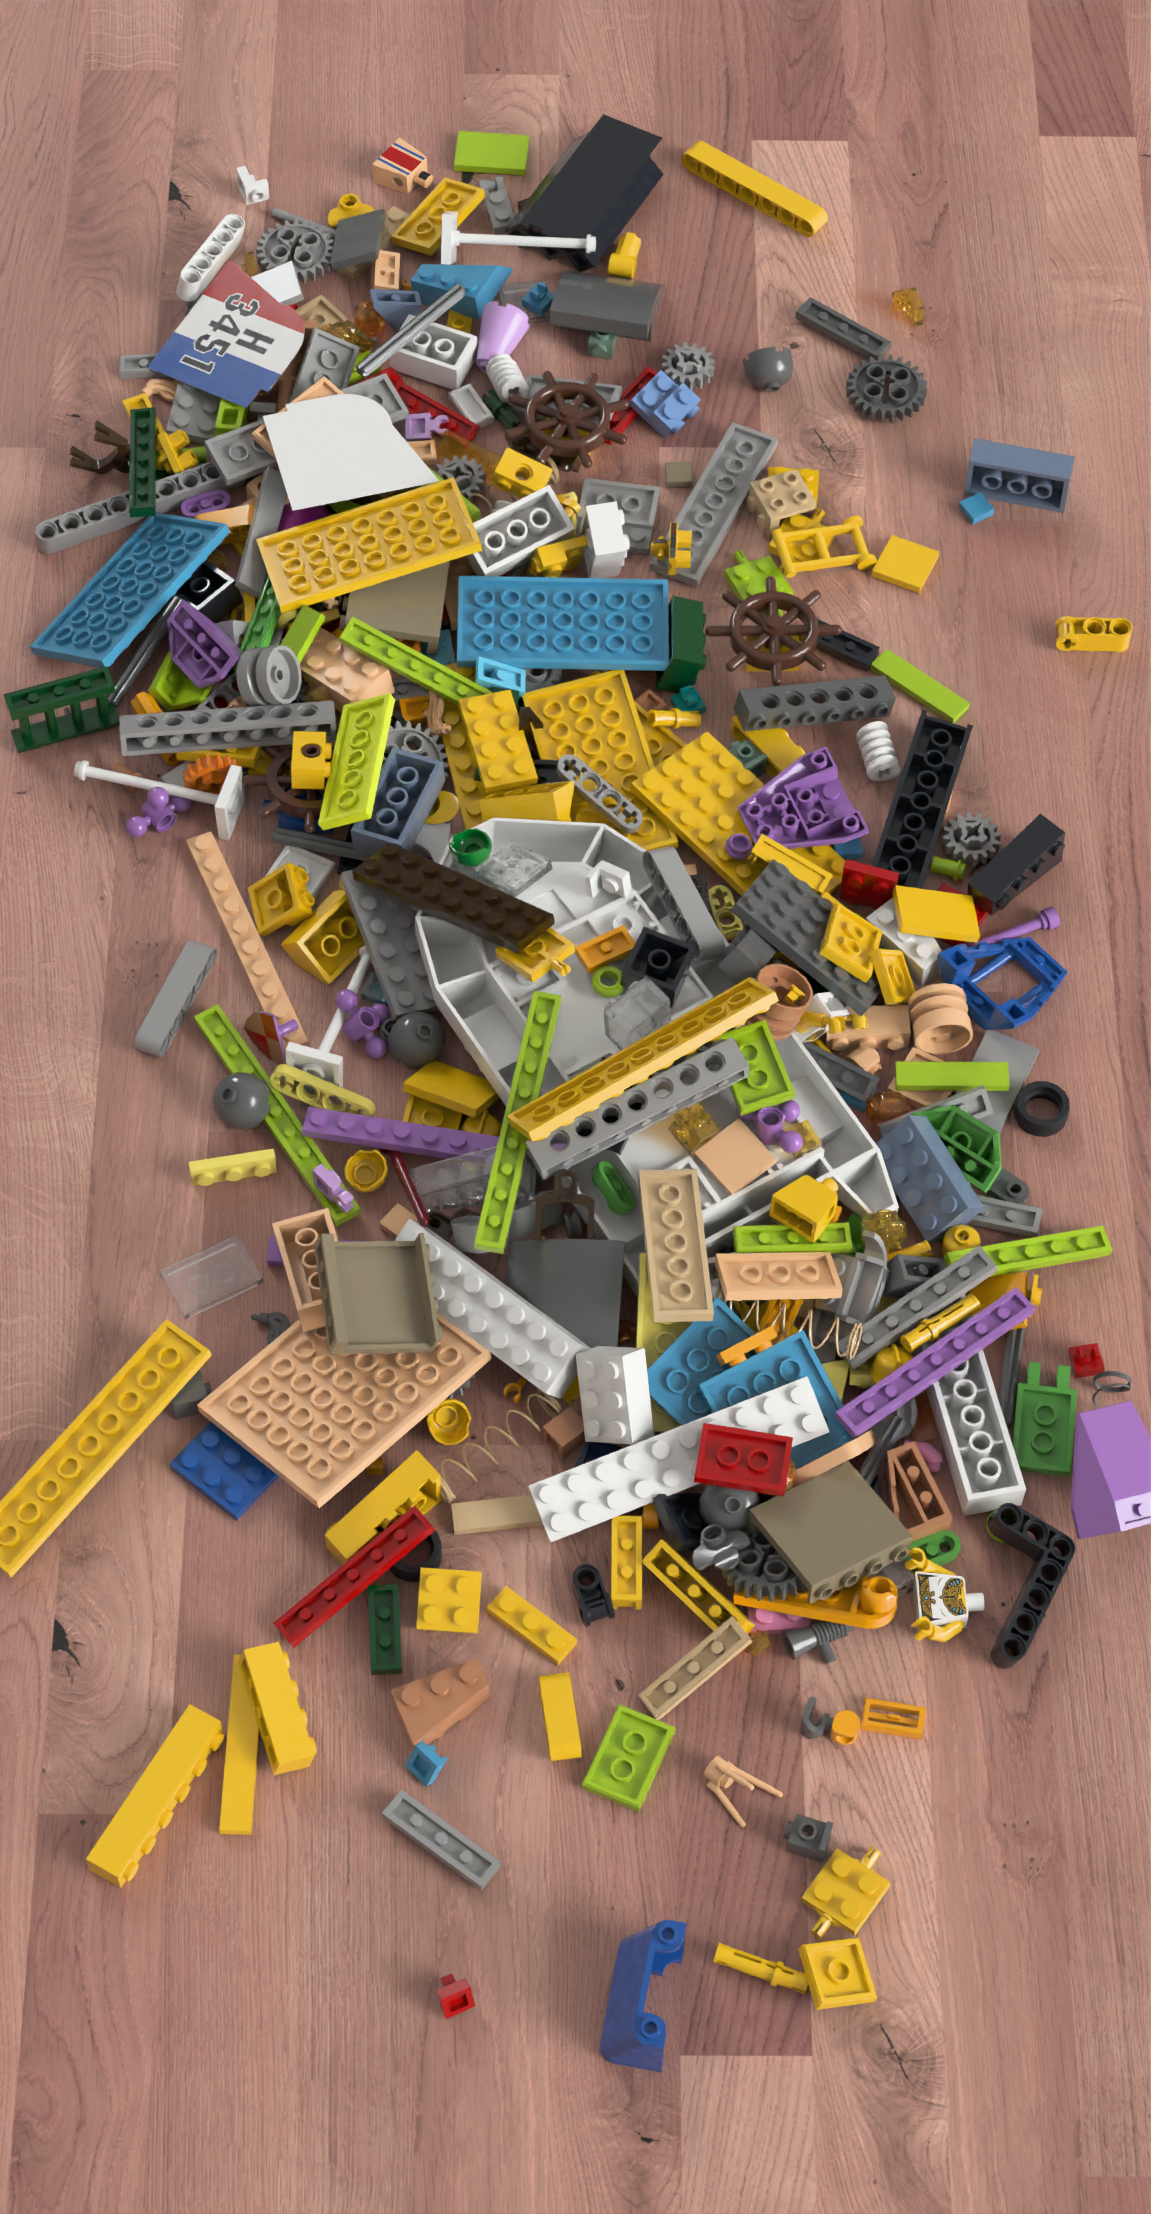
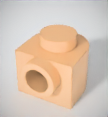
[844,1045,883,1077]

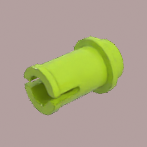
[931,856,967,881]

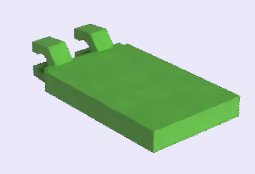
[1012,1362,1077,1477]

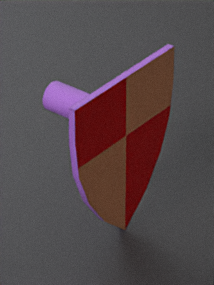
[243,1011,299,1064]

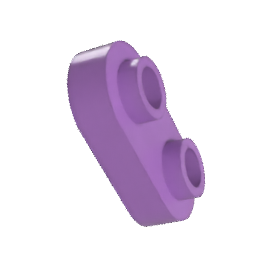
[181,490,231,518]

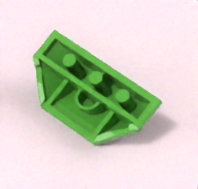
[912,1105,1002,1193]

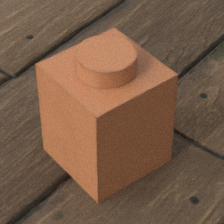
[543,1406,585,1460]

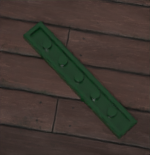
[129,407,157,518]

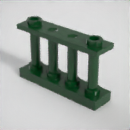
[3,666,120,753]

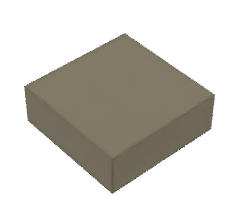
[665,462,692,488]

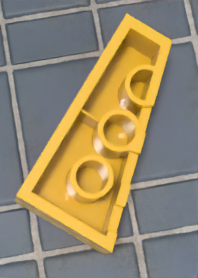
[324,1450,442,1565]

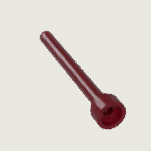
[380,1148,430,1226]

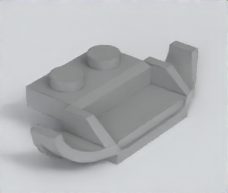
[814,1230,890,1343]

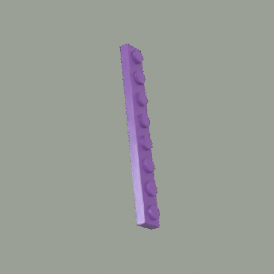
[302,1107,529,1171]
[835,1287,1035,1439]

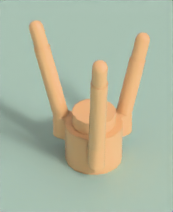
[704,1756,783,1828]

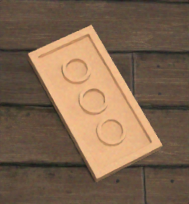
[714,1252,843,1301]

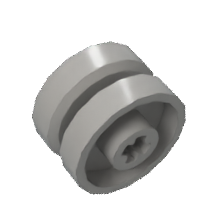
[236,645,302,706]

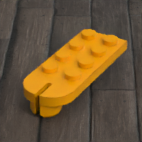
[733,1576,898,1629]

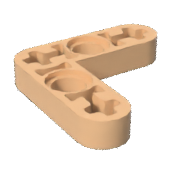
[786,1429,878,1490]

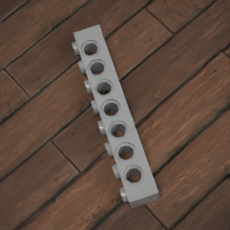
[119,701,337,756]
[525,1037,749,1181]

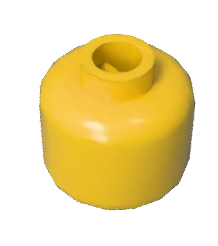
[942,1224,981,1257]

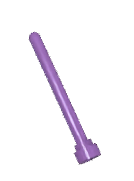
[966,906,1060,947]

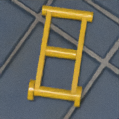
[771,516,877,578]

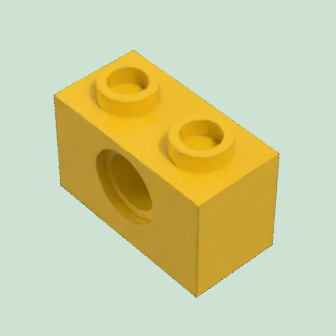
[491,447,553,499]

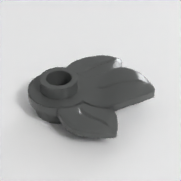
[692,1524,750,1571]

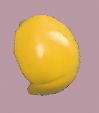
[344,1149,388,1193]
[426,1397,471,1446]

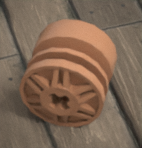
[744,964,813,1041]

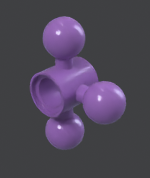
[126,787,192,837]
[335,989,390,1059]
[736,1100,803,1153]

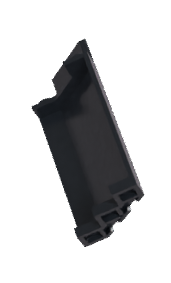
[505,114,664,272]

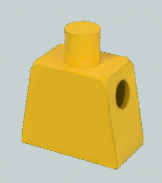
[769,1175,838,1243]

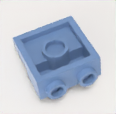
[629,370,701,438]

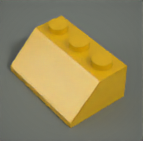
[479,781,574,823]
[281,890,365,985]

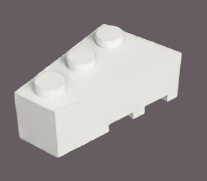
[866,898,942,987]

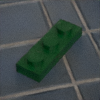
[368,1584,402,1675]

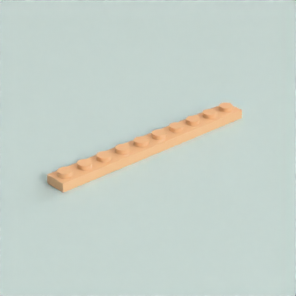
[186,832,309,1055]

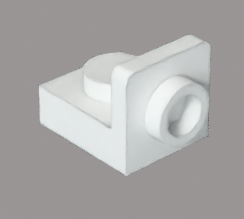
[236,166,269,205]
[586,860,632,898]

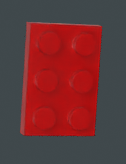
[694,1423,793,1497]

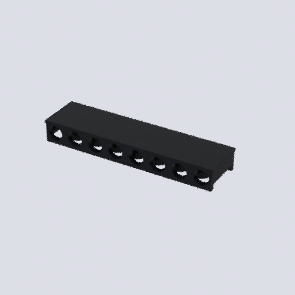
[872,710,973,889]

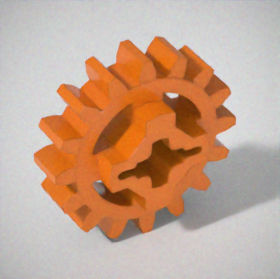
[183,754,240,795]

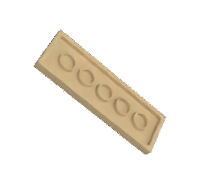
[638,1169,714,1322]

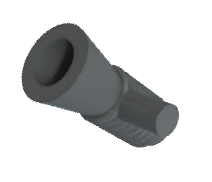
[782,1620,853,1665]

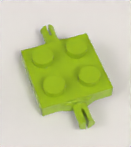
[723,550,793,617]

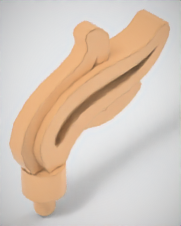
[140,379,179,402]
[423,691,452,736]

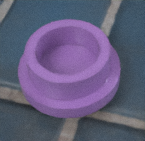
[725,833,752,860]

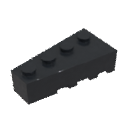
[967,814,1065,916]

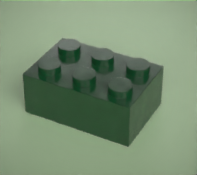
[656,596,707,693]

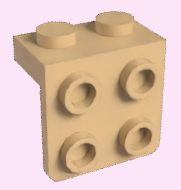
[746,470,816,539]

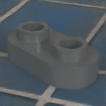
[985,1167,1029,1205]

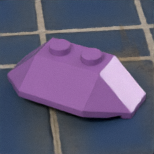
[167,599,243,689]

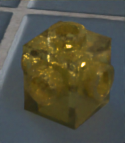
[668,1102,721,1155]
[862,1209,907,1253]

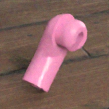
[904,1440,943,1472]

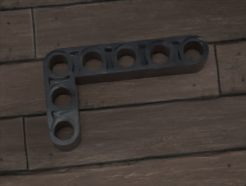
[987,1503,1075,1669]

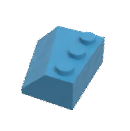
[410,264,512,320]

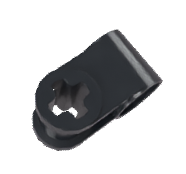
[572,1564,615,1627]

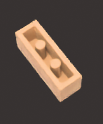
[824,1005,911,1051]

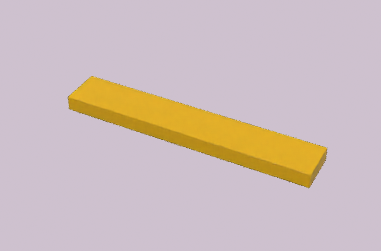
[219,1654,260,1835]

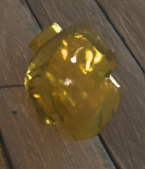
[322,320,374,353]

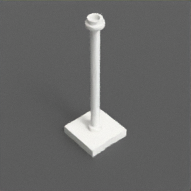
[441,211,596,265]
[74,760,246,841]
[286,945,372,1100]

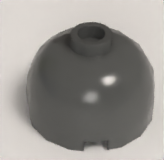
[743,347,793,392]
[388,1012,445,1069]
[213,1072,271,1130]
[699,1485,760,1532]

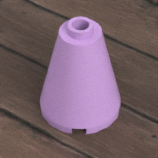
[476,301,530,374]

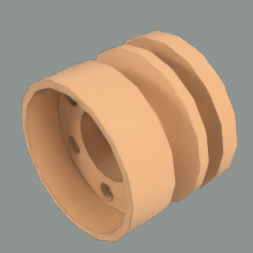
[908,983,973,1055]

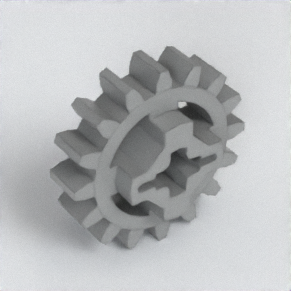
[661,342,715,390]
[434,455,486,503]
[942,812,1001,867]

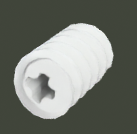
[486,354,529,405]
[856,721,901,782]

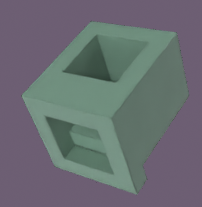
[588,331,618,360]
[727,739,767,778]

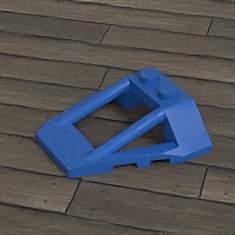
[937,937,1067,1030]

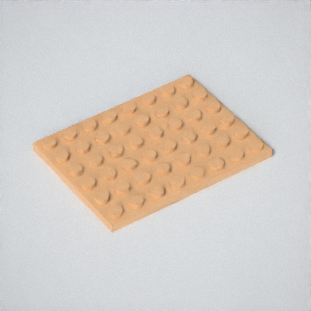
[197,1312,492,1508]

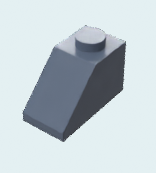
[369,289,422,330]

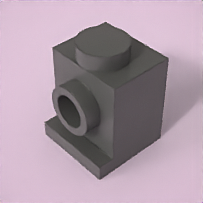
[783,1814,833,1862]

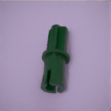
[482,389,521,429]

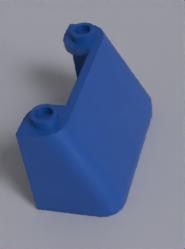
[600,1920,686,2073]

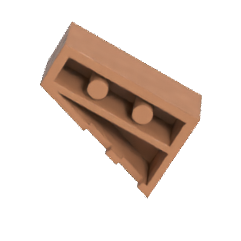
[884,1441,953,1542]
[391,1657,489,1752]

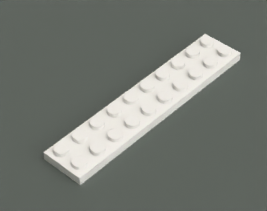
[528,1376,829,1543]

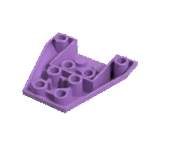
[737,746,869,849]
[1071,1401,1151,1539]

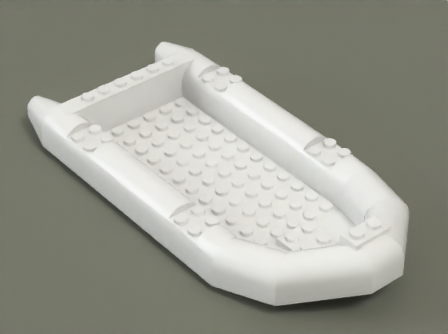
[415,818,899,1298]

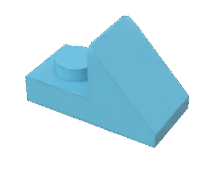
[476,656,526,697]

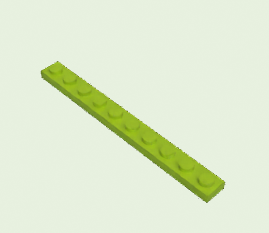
[474,991,562,1254]
[194,1004,361,1227]

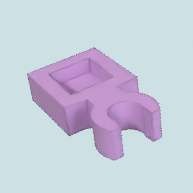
[405,413,449,442]
[313,1164,354,1213]

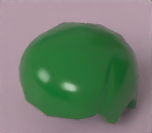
[449,828,492,867]

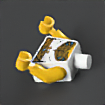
[793,992,868,1043]
[905,1548,984,1643]

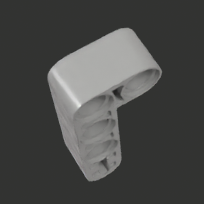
[451,1190,564,1253]

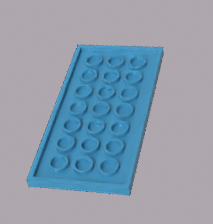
[30,512,230,668]
[457,576,669,671]

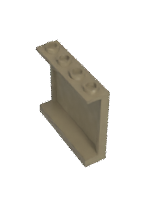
[339,561,449,655]
[314,1233,443,1355]
[748,1461,912,1604]

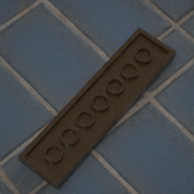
[352,843,555,954]

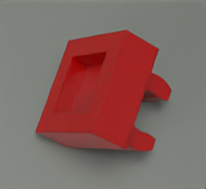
[1068,1343,1105,1378]
[436,1973,475,2019]

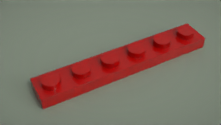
[273,1505,435,1648]

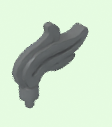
[251,1312,291,1346]

